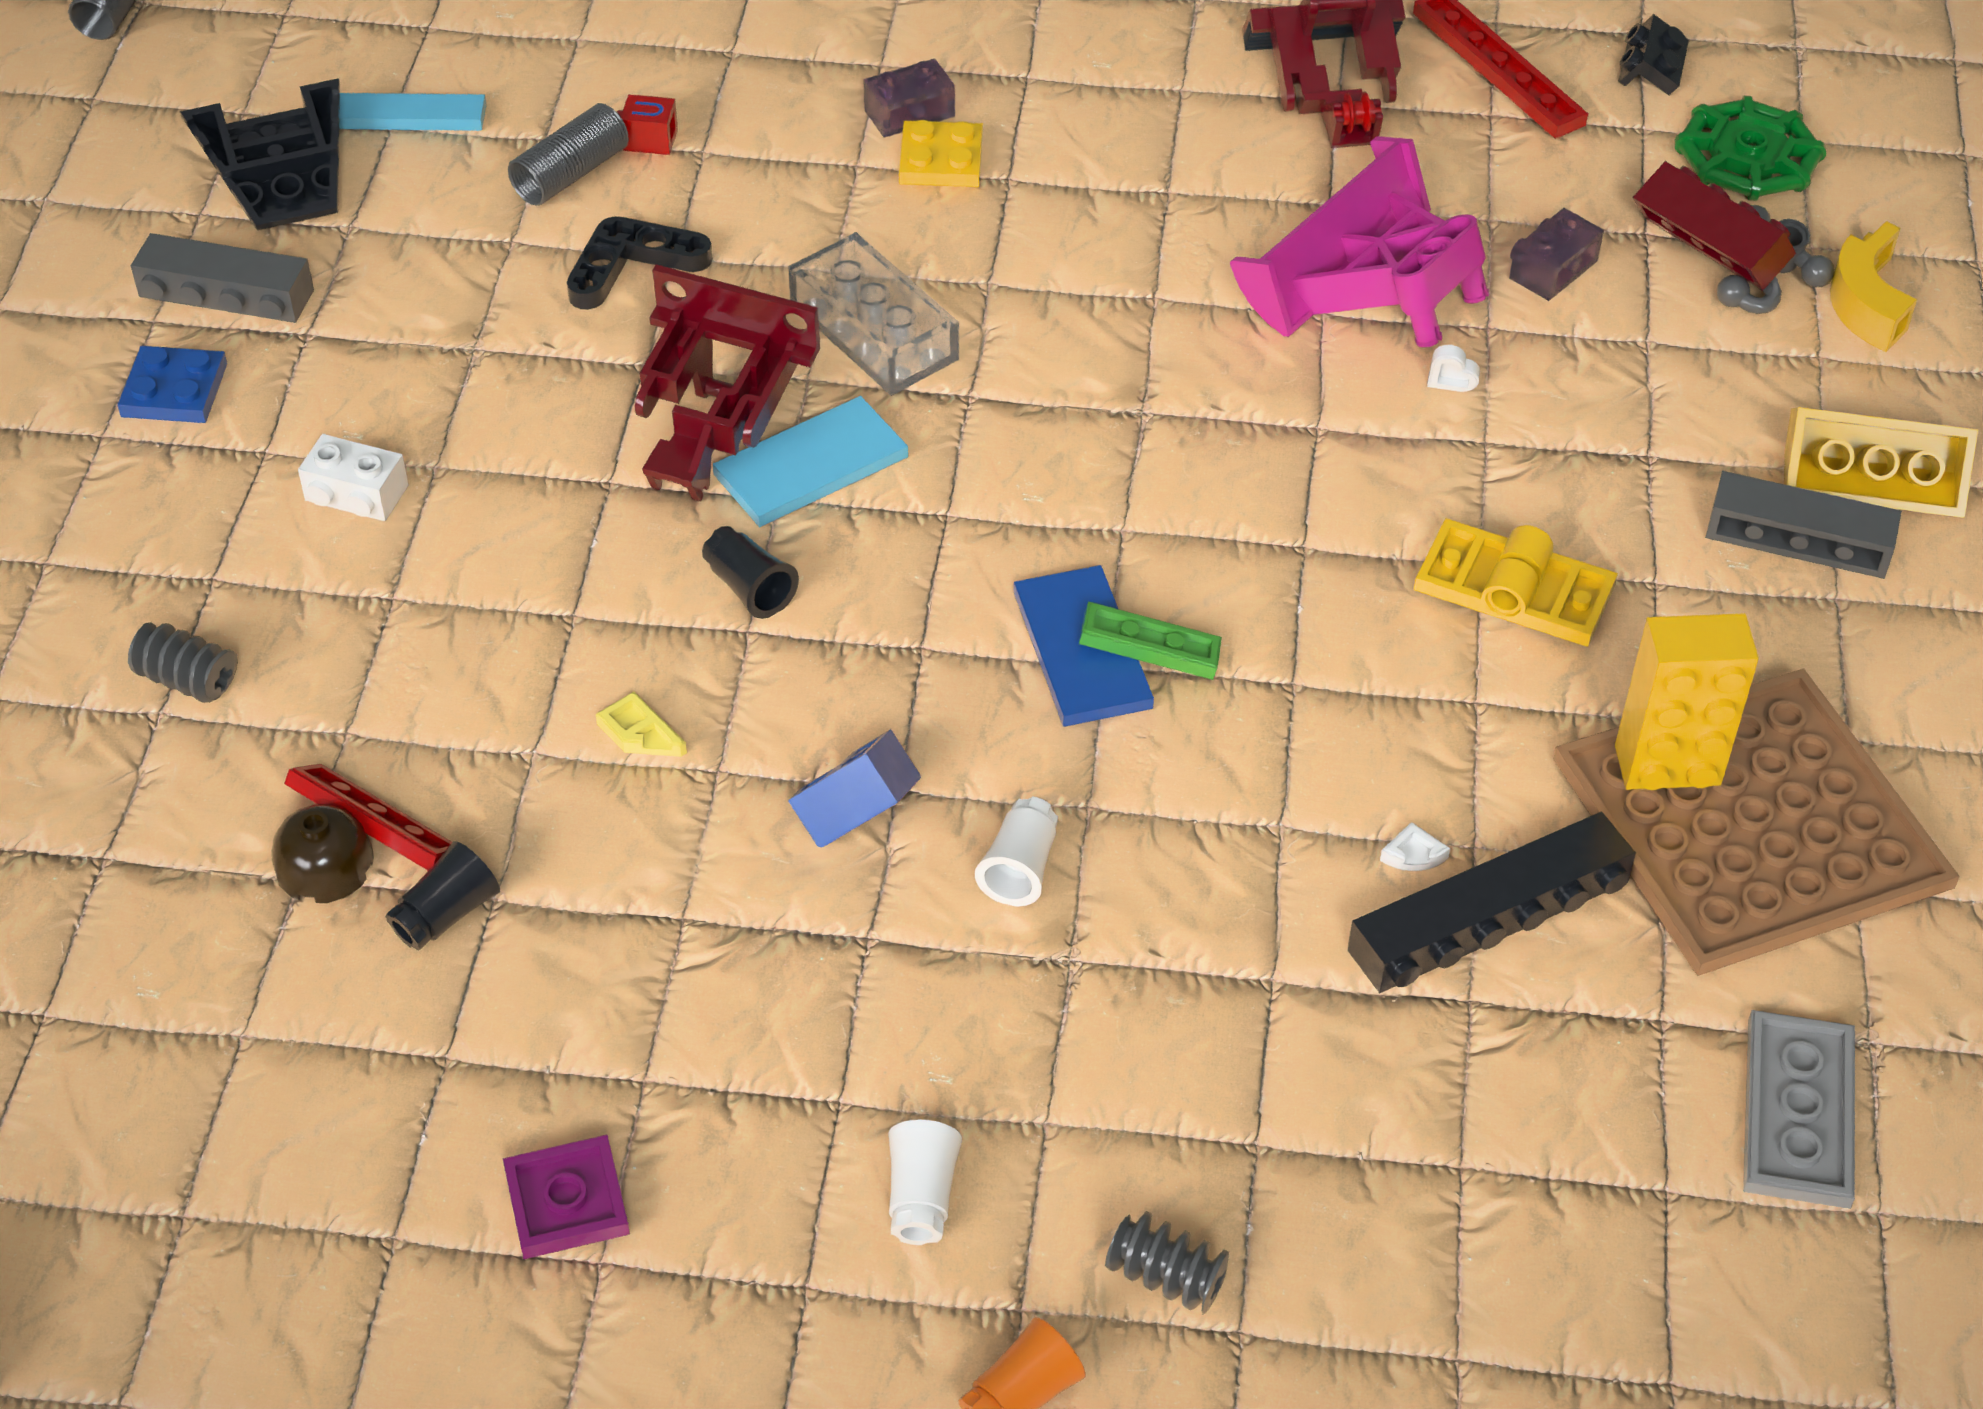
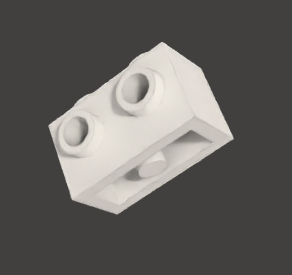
[298,434,409,521]

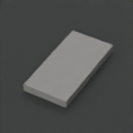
[1743,1010,1855,1209]

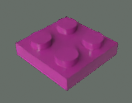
[502,1135,630,1260]

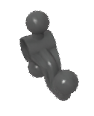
[1717,205,1834,314]

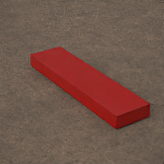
[284,763,452,871]

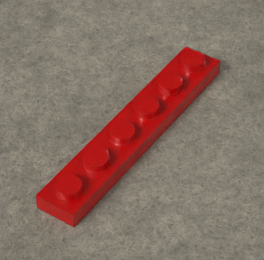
[1413,0,1588,139]

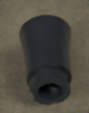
[702,526,799,619]
[385,841,500,951]

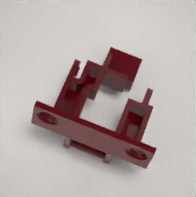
[635,264,820,501]

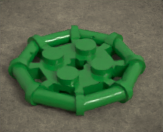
[1674,96,1826,201]

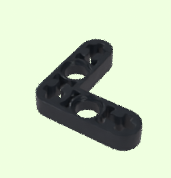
[567,216,712,310]

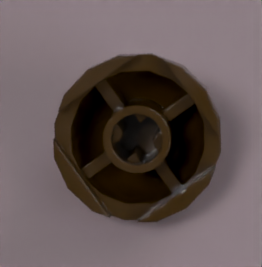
[271,804,374,903]

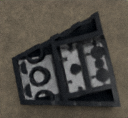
[180,78,340,230]

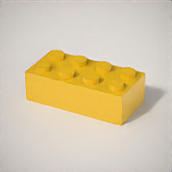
[1615,613,1759,790]

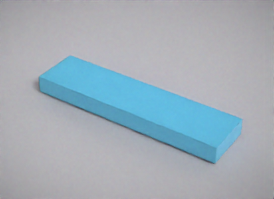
[339,93,486,131]

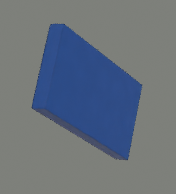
[1014,565,1154,727]

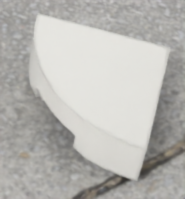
[1380,822,1450,871]

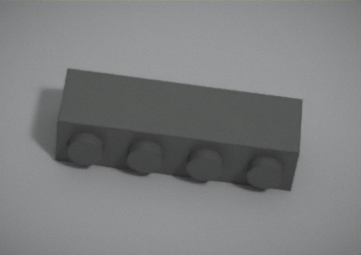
[130,233,314,323]
[1705,471,1902,579]

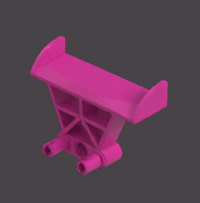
[1230,136,1489,347]

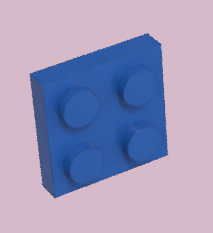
[118,346,227,423]

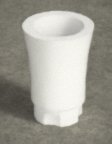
[975,796,1058,906]
[888,1120,962,1246]

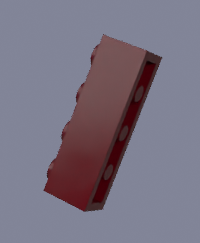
[1632,161,1796,291]

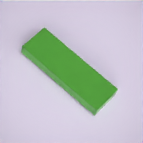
[1079,601,1222,680]

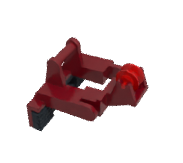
[1242,0,1406,148]

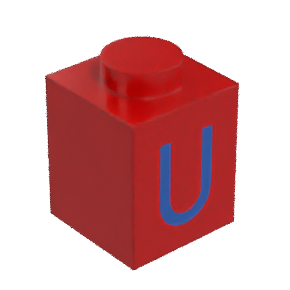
[617,94,678,155]

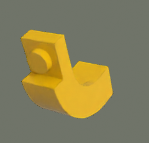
[1830,221,1917,352]

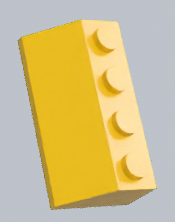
[1784,407,1978,518]

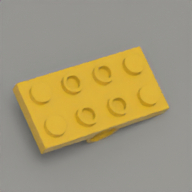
[1414,518,1618,647]

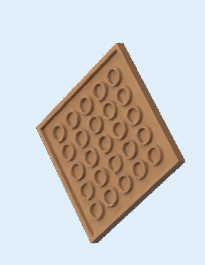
[1553,668,1960,976]

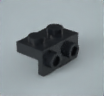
[1618,14,1689,95]

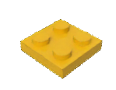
[899,120,983,187]

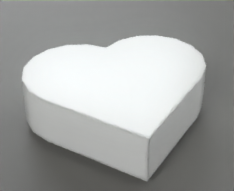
[1427,345,1480,392]

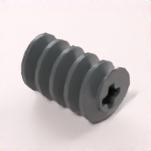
[128,622,238,703]
[1105,1211,1229,1315]

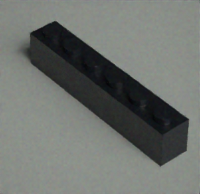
[1347,811,1636,994]

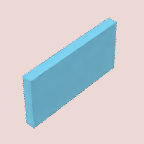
[713,396,908,527]

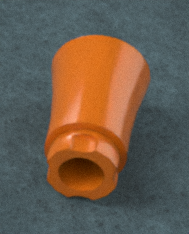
[958,1317,1086,1409]

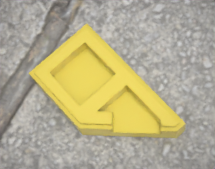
[596,692,687,757]

